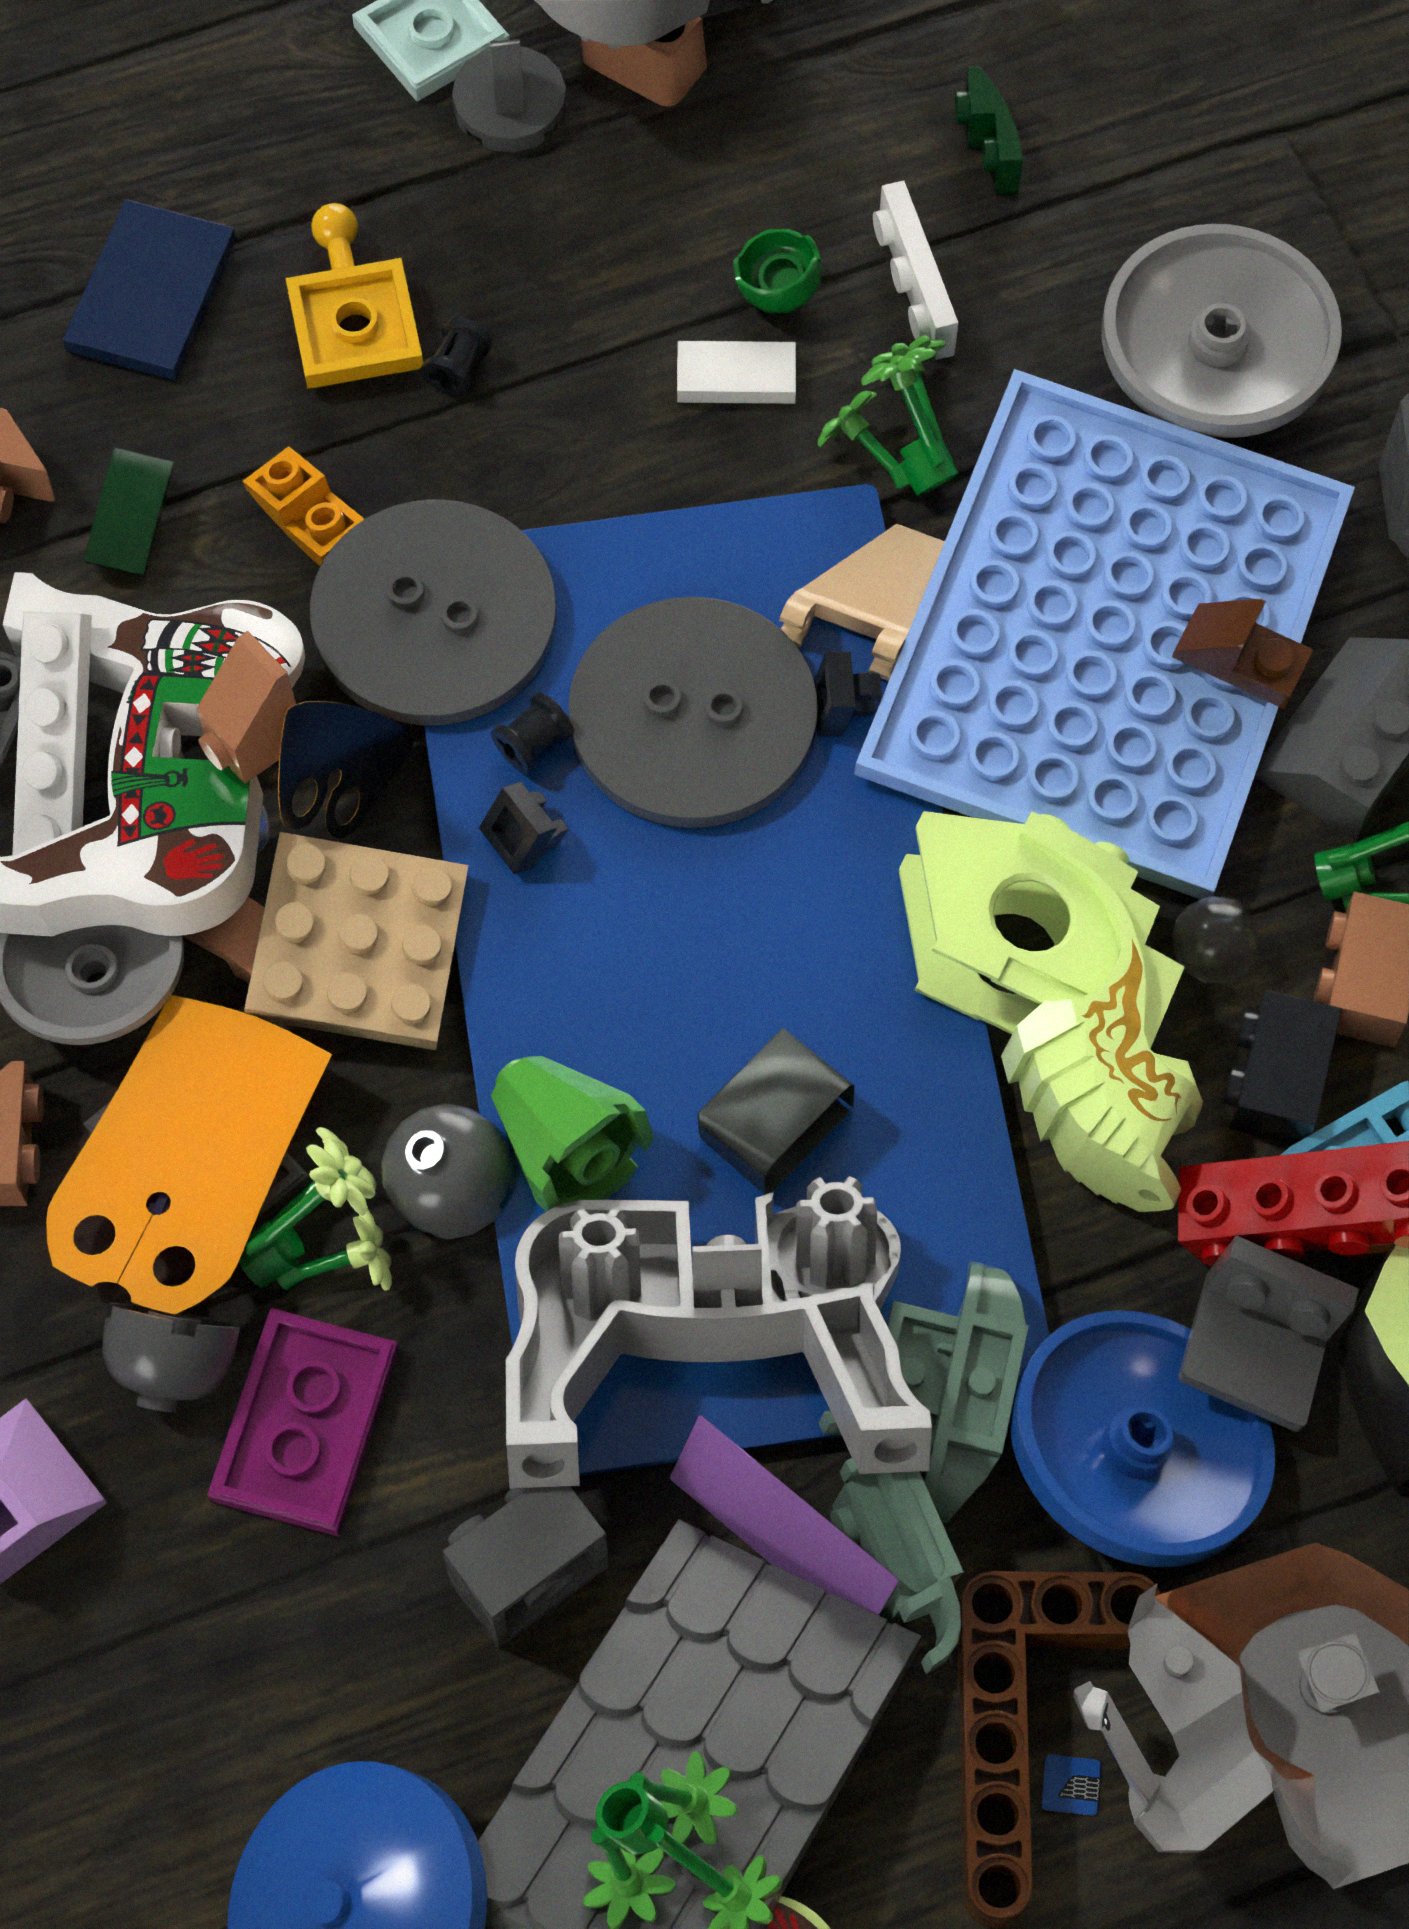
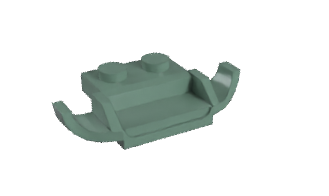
[887,1261,1029,1523]
[818,1410,963,1675]

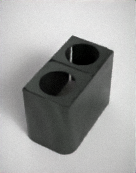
[698,1028,855,1195]

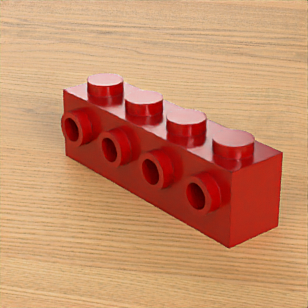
[1178,1141,1409,1267]

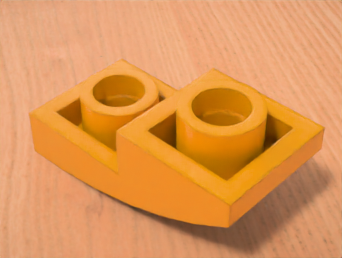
[243,446,364,566]

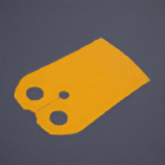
[46,995,332,1315]

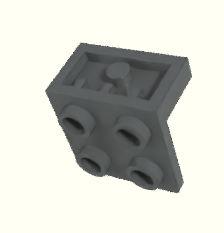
[1178,1236,1359,1432]

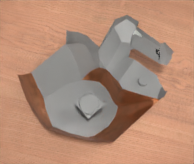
[1073,1543,1409,1889]

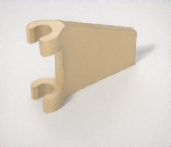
[779,524,945,681]

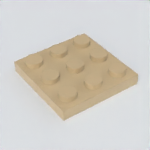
[245,832,469,1050]

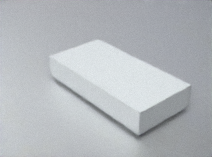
[677,341,796,404]

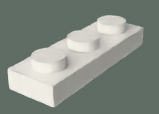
[873,180,958,361]

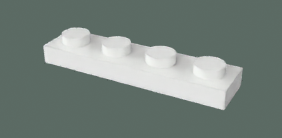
[13,611,92,855]

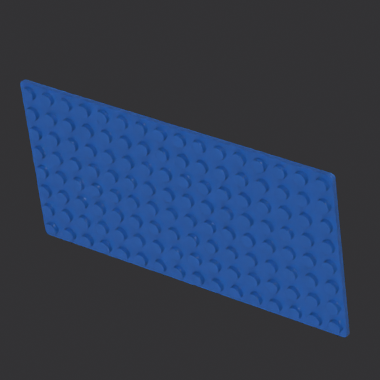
[424,484,1049,1477]

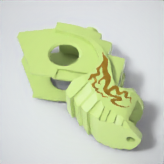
[899,811,1203,1212]

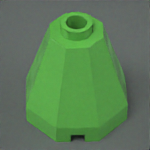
[491,1056,654,1212]

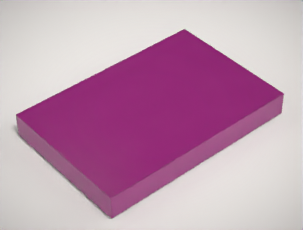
[207,1308,399,1537]

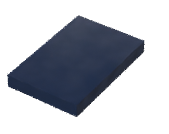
[63,199,236,381]

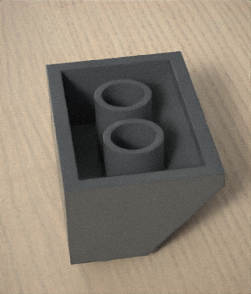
[1254,637,1409,841]

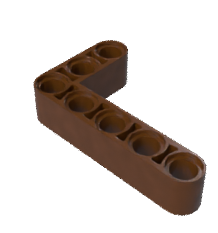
[958,1571,1161,1929]

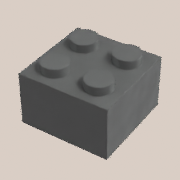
[442,1486,609,1648]

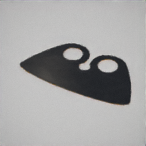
[278,701,414,838]

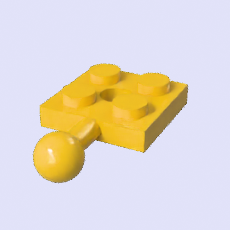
[286,203,423,389]

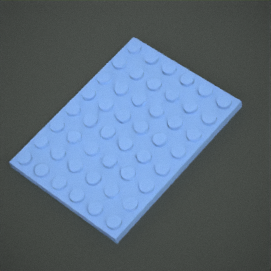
[853,369,1355,903]

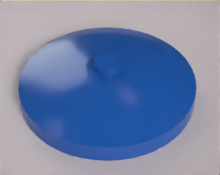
[1010,1310,1275,1567]
[227,1761,487,1929]

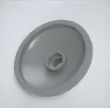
[0,925,184,1045]

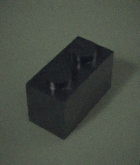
[1223,989,1341,1145]

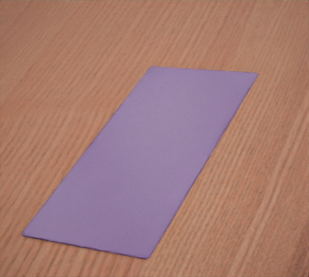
[670,1415,899,1615]

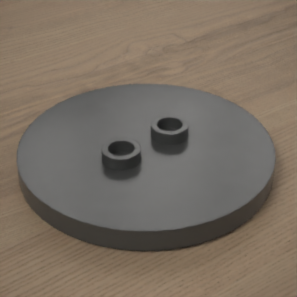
[310,500,556,725]
[569,597,817,828]

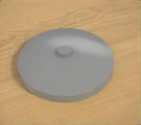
[1101,224,1342,438]

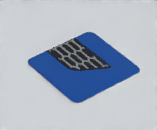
[1042,1754,1101,1816]

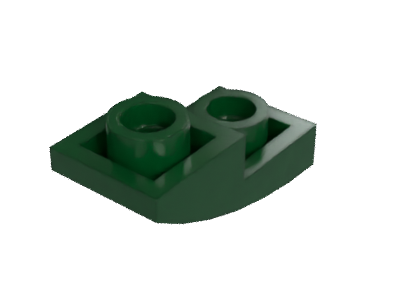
[954,66,1023,195]
[84,448,174,578]

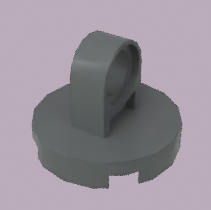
[452,39,567,152]

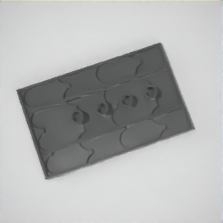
[478,1519,921,1929]

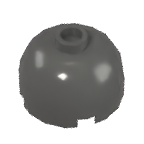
[381,1103,517,1240]
[102,1302,240,1412]

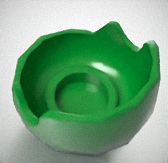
[733,229,822,313]

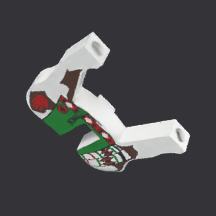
[0,572,305,937]

